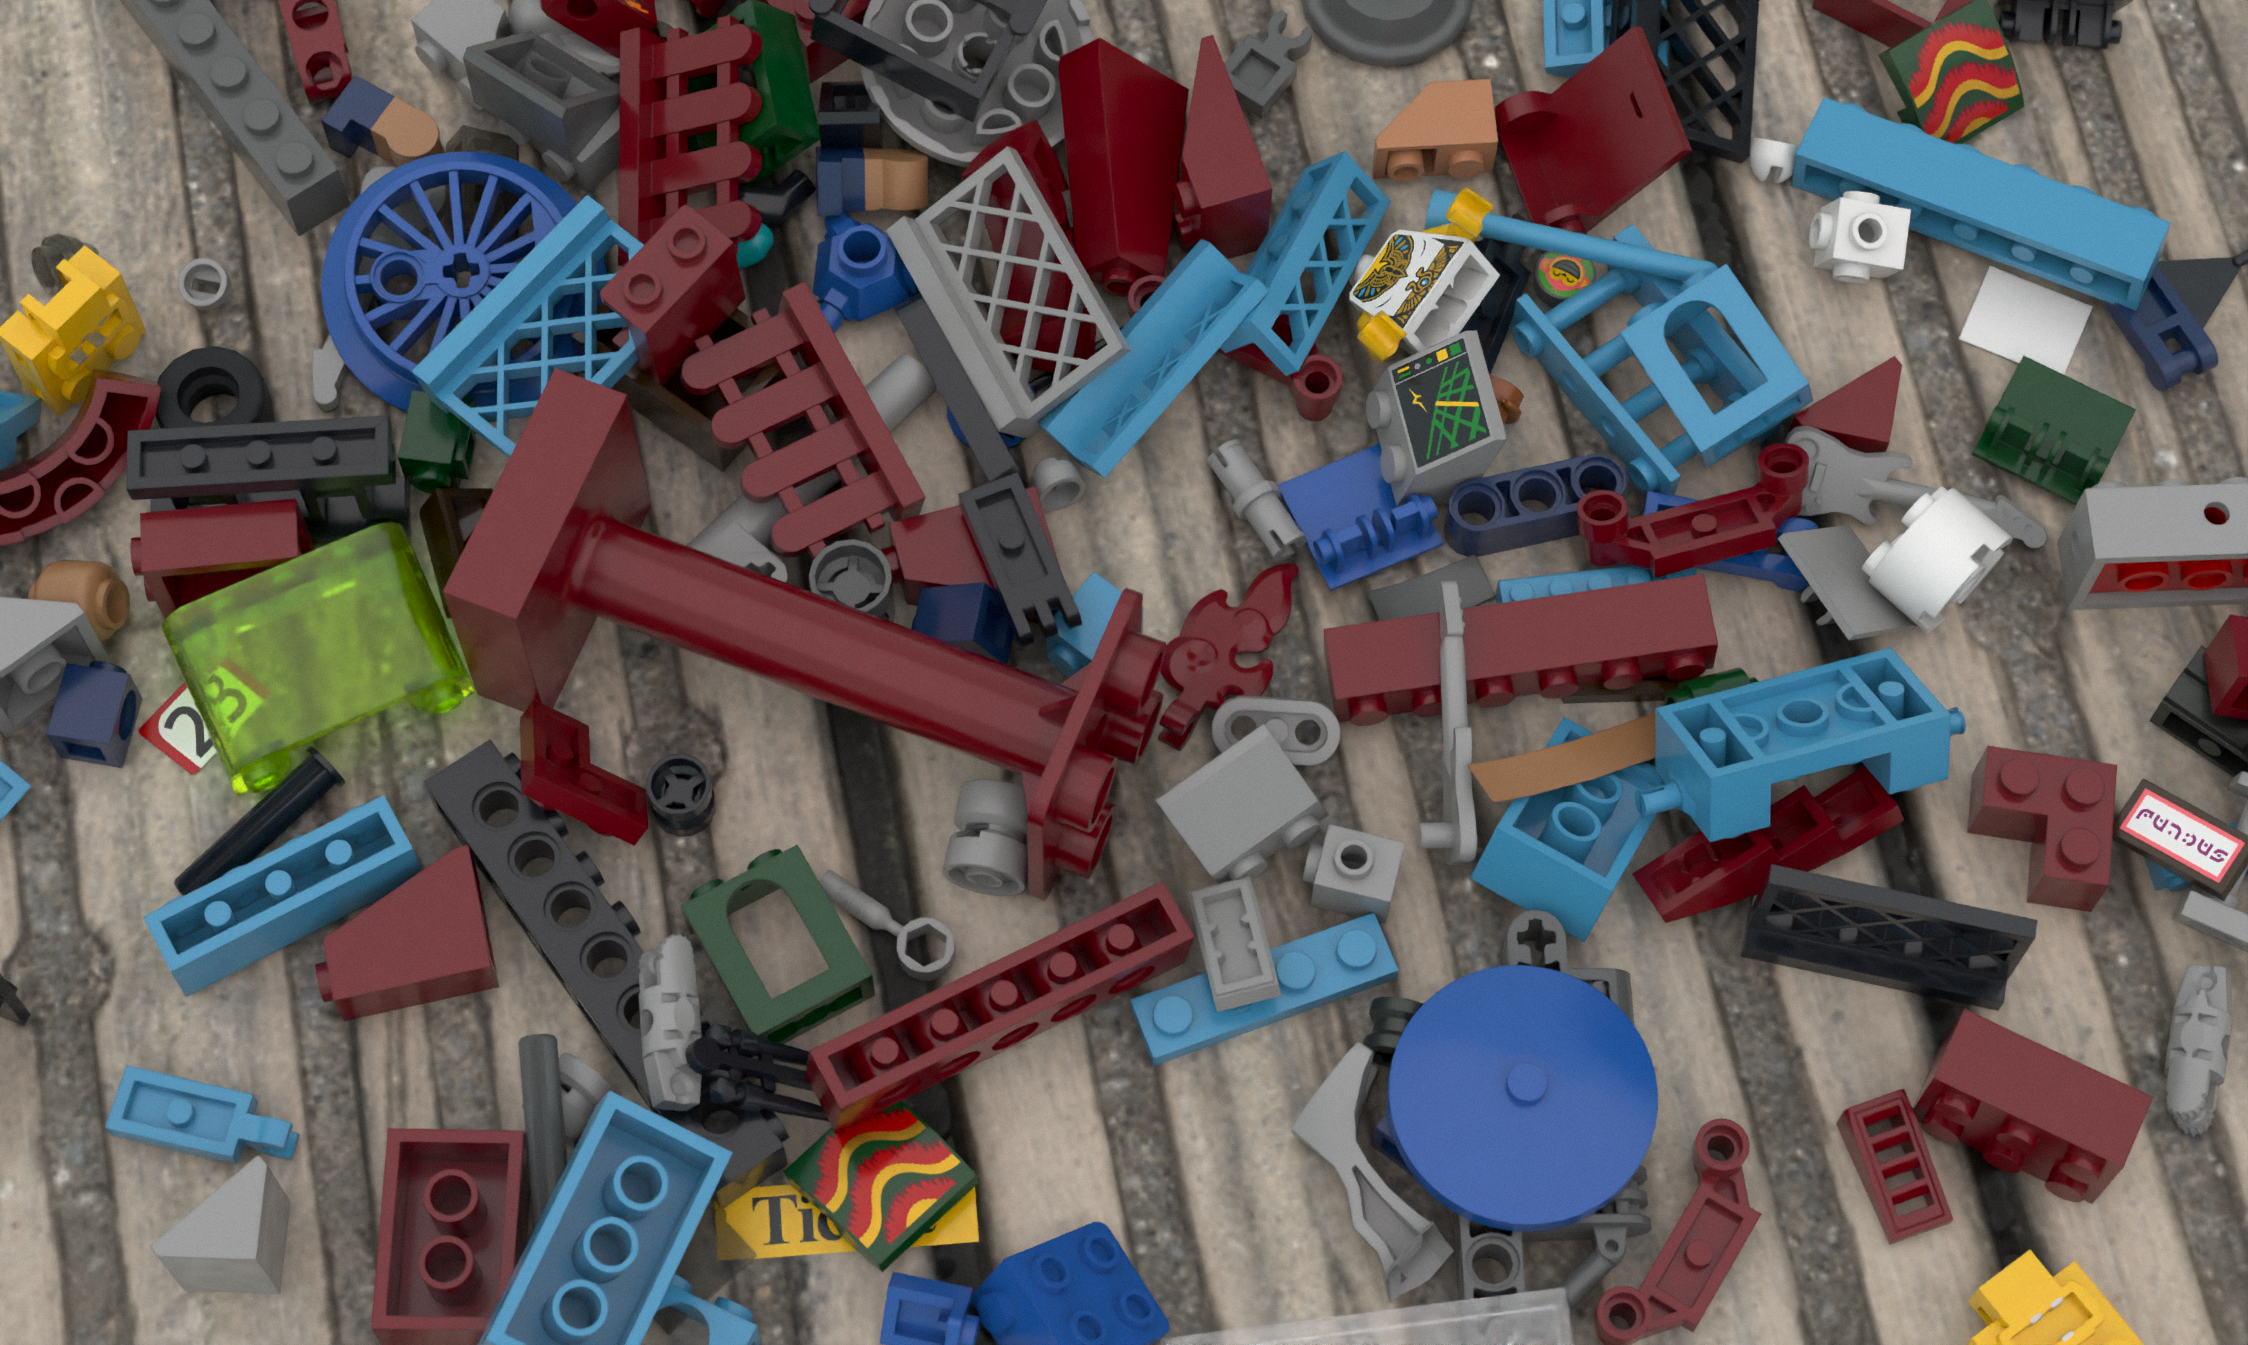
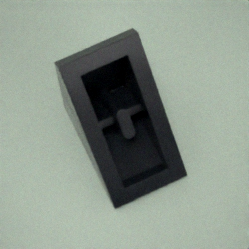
[818,81,883,148]

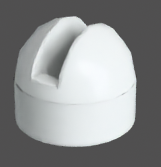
[1750,138,1799,184]

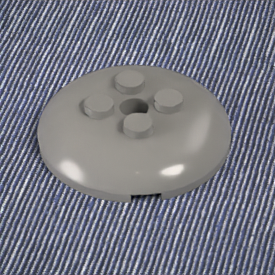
[860,0,1094,168]

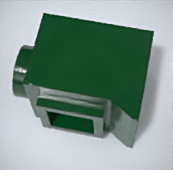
[398,390,477,494]

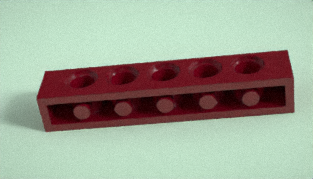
[805,881,1195,1133]

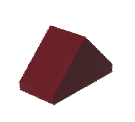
[1787,356,1902,453]

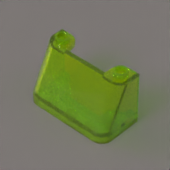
[162,522,475,796]

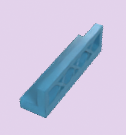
[1220,151,1391,376]
[1038,239,1270,478]

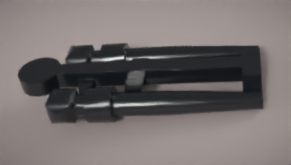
[685,1023,830,1122]

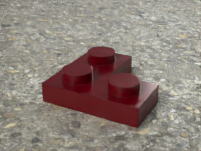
[520,699,648,846]

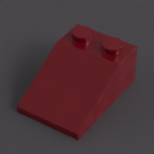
[1172,35,1272,260]

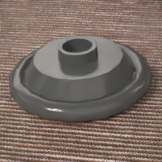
[1301,0,1473,67]

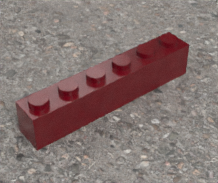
[1324,574,1718,726]

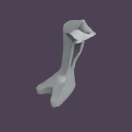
[1291,1042,1454,1304]

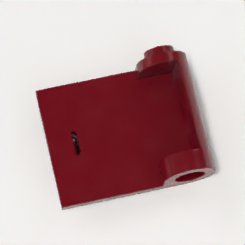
[1494,26,1692,235]

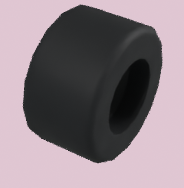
[155,346,275,429]

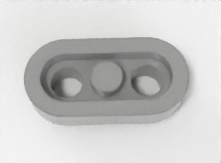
[1212,696,1340,766]

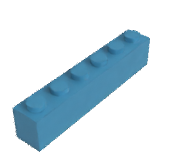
[1792,97,2171,312]

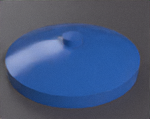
[1387,965,1658,1232]

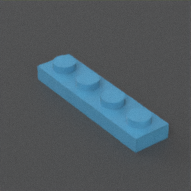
[1130,912,1399,1066]

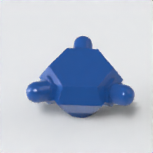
[813,211,919,333]

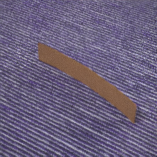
[1468,711,1655,802]

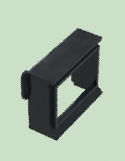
[808,0,1048,123]

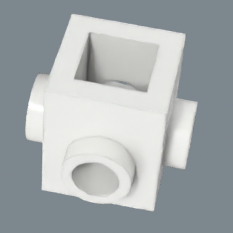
[1809,191,1911,283]

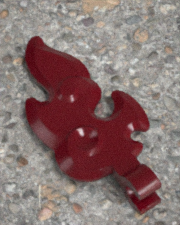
[1158,563,1299,751]

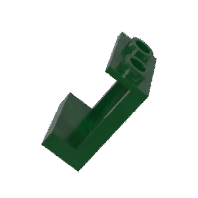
[681,844,875,1044]

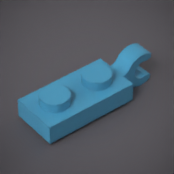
[105,1065,300,1165]

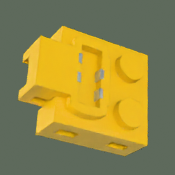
[0,245,146,416]
[1966,1250,2144,1345]

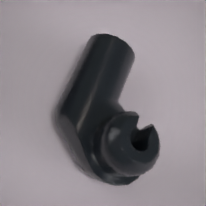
[738,169,816,228]

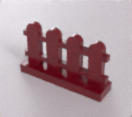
[618,15,762,267]
[681,282,926,561]

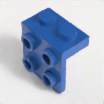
[971,1222,1169,1345]

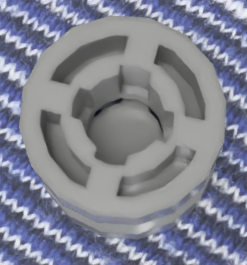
[522,1052,616,1146]

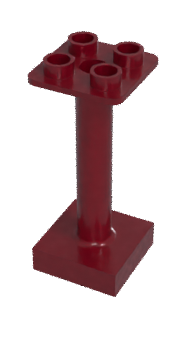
[443,368,1166,901]

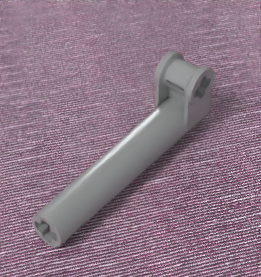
[686,353,936,583]

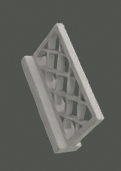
[886,146,1131,439]

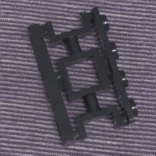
[126,415,411,544]

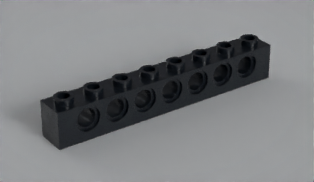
[424,739,789,1210]

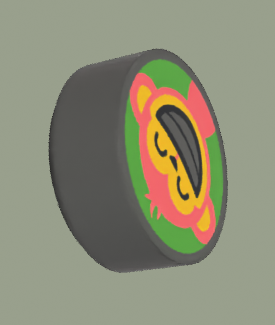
[1533,251,1596,308]

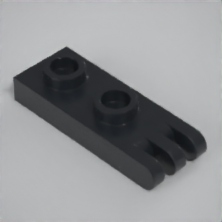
[958,472,1082,647]

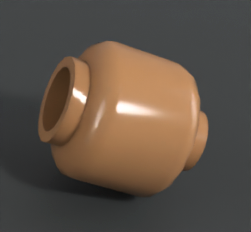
[28,559,130,642]

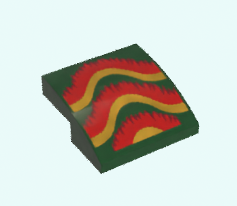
[1878,0,2025,144]
[783,1101,980,1272]

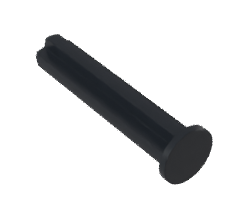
[174,746,346,896]

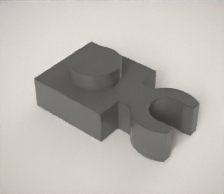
[1224,11,1313,119]

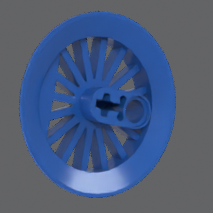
[321,151,607,422]

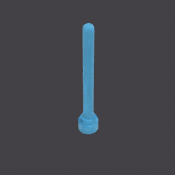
[1424,189,1718,282]

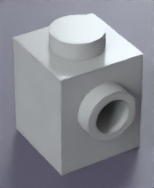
[1302,824,1405,924]

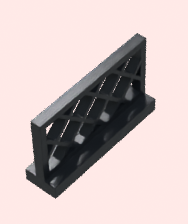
[1609,0,1759,164]
[1741,864,2038,1011]

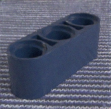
[1444,454,1627,557]

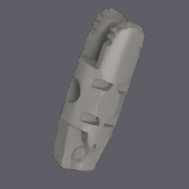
[638,933,702,1111]
[2164,965,2233,1137]

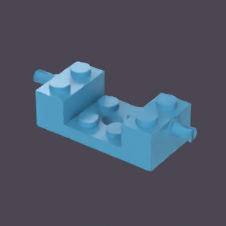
[1635,648,1966,842]

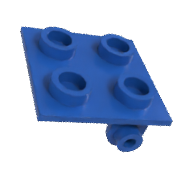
[1277,443,1444,592]

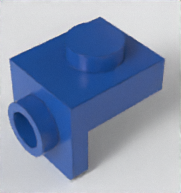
[880,1272,980,1345]

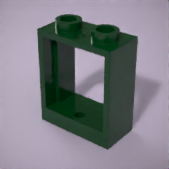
[688,0,821,185]

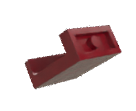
[600,205,746,386]

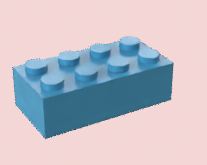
[477,1090,733,1345]

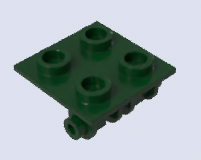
[1971,355,2136,505]

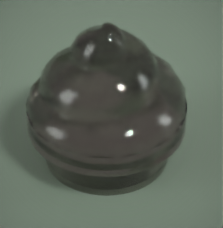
[31,233,99,294]

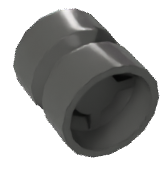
[809,539,895,622]

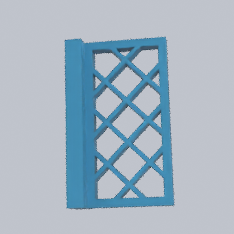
[412,195,644,459]

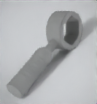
[819,870,955,981]

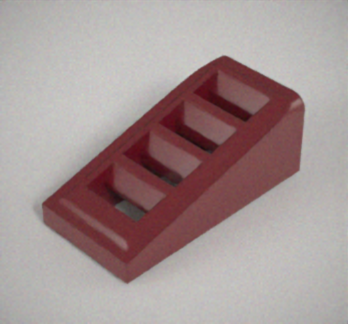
[1836,1089,1953,1245]

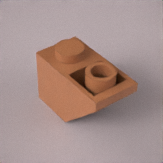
[1372,79,1498,182]

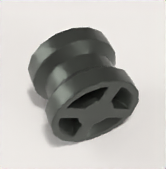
[1363,996,1423,1067]

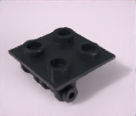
[1997,0,2133,49]

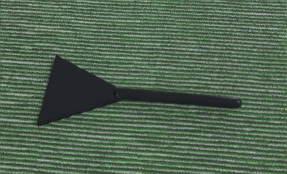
[2157,249,2248,328]

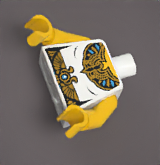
[1349,187,1500,363]

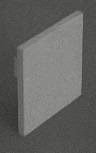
[1778,525,1917,640]

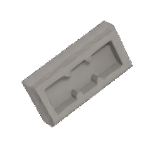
[1187,876,1281,1012]

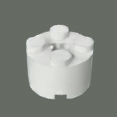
[1861,486,2013,633]

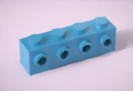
[143,795,422,997]

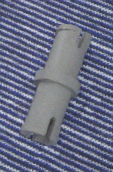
[1206,439,1307,562]

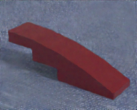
[1632,766,1904,923]

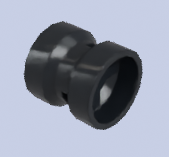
[647,754,716,837]

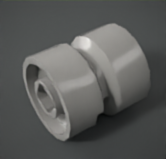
[943,779,1028,896]

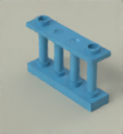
[1511,224,1782,495]

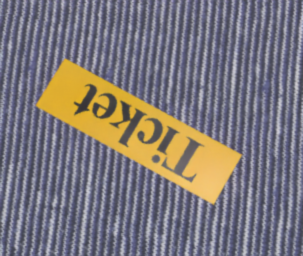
[715,1184,979,1262]

